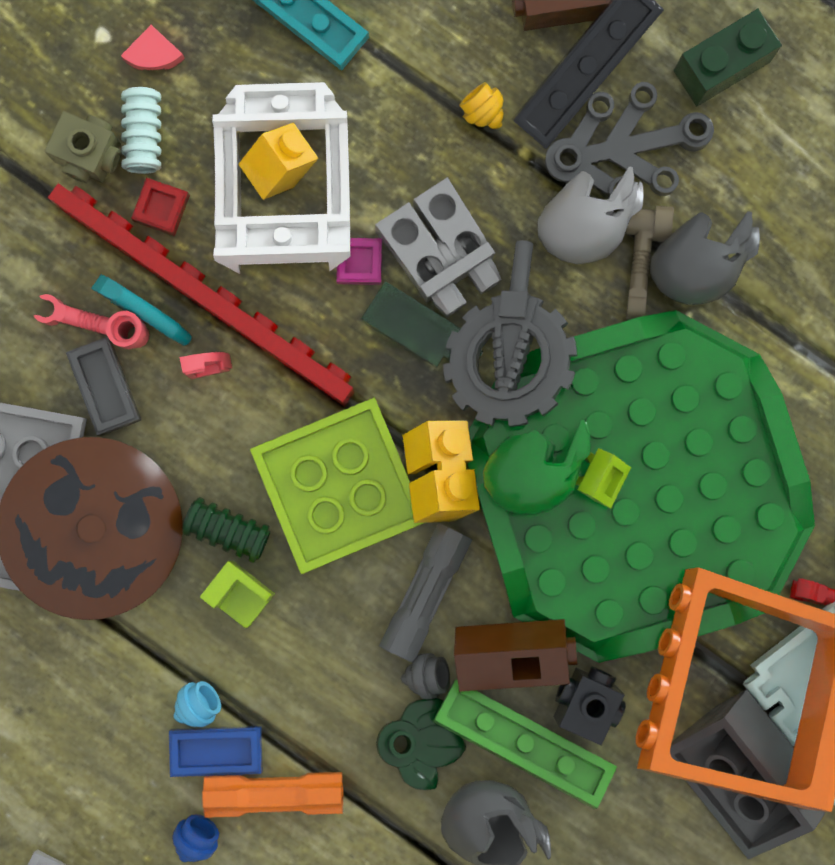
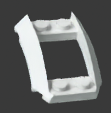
[212,82,351,274]

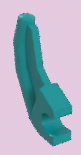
[91,274,192,346]

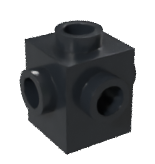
[553,666,626,746]

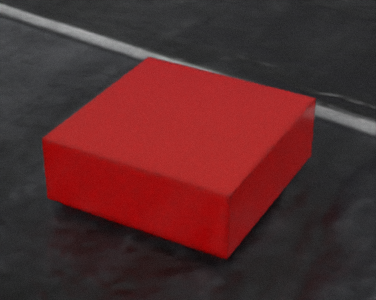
[131,177,190,236]

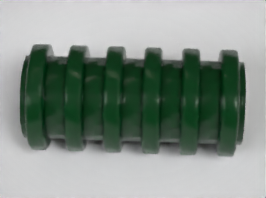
[182,497,270,563]

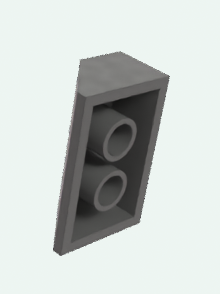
[670,689,826,860]

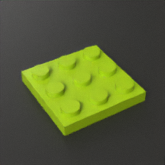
[250,397,424,574]

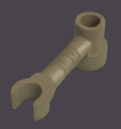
[626,206,674,321]

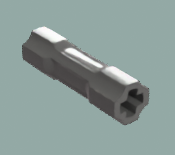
[379,523,473,663]

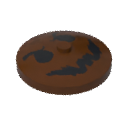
[0,437,183,620]

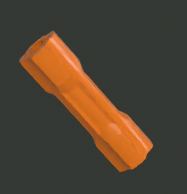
[202,772,344,818]

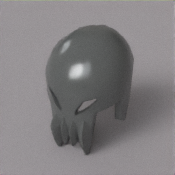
[650,211,760,305]
[441,780,551,865]

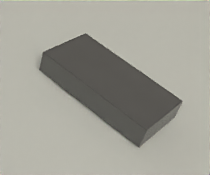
[66,336,141,436]

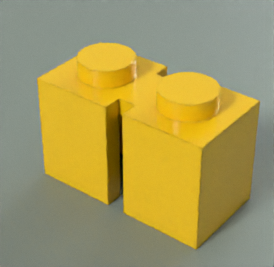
[403,421,480,523]

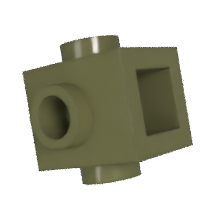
[45,111,122,184]

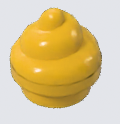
[459,82,504,129]

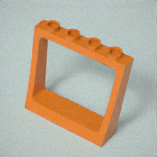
[636,567,835,812]

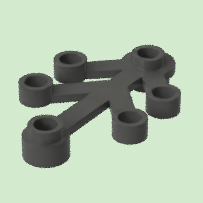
[545,82,714,199]

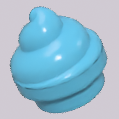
[173,681,221,727]

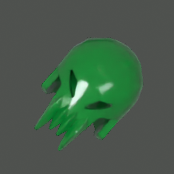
[483,419,591,515]

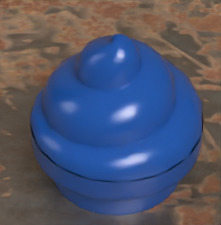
[172,814,219,862]

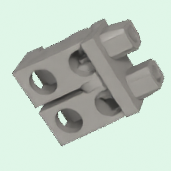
[375,177,502,318]

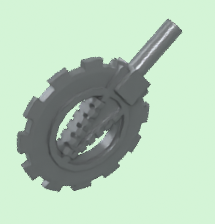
[443,240,577,427]

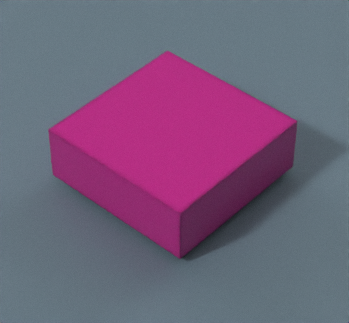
[336,238,382,285]

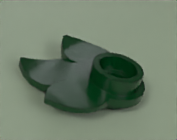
[376,698,466,790]

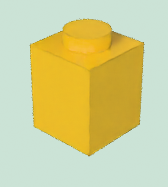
[238,122,319,200]

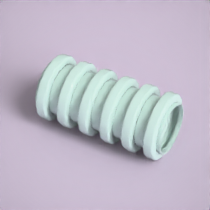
[121,87,161,174]

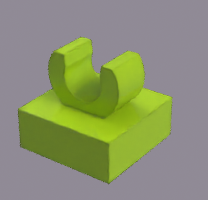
[576,448,631,509]

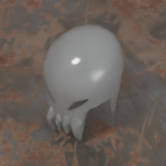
[538,167,644,265]

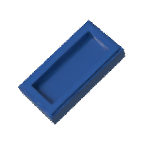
[169,726,263,777]

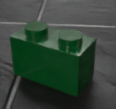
[673,8,782,107]

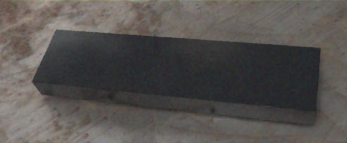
[511,0,664,149]

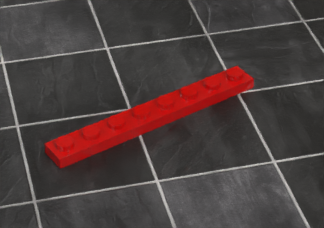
[47,183,355,407]

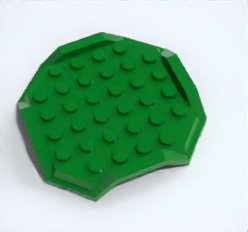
[467,310,815,663]

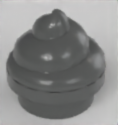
[401,653,450,699]

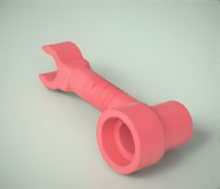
[34,294,149,349]

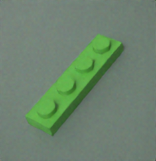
[433,679,617,809]

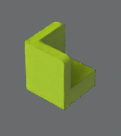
[200,561,275,628]

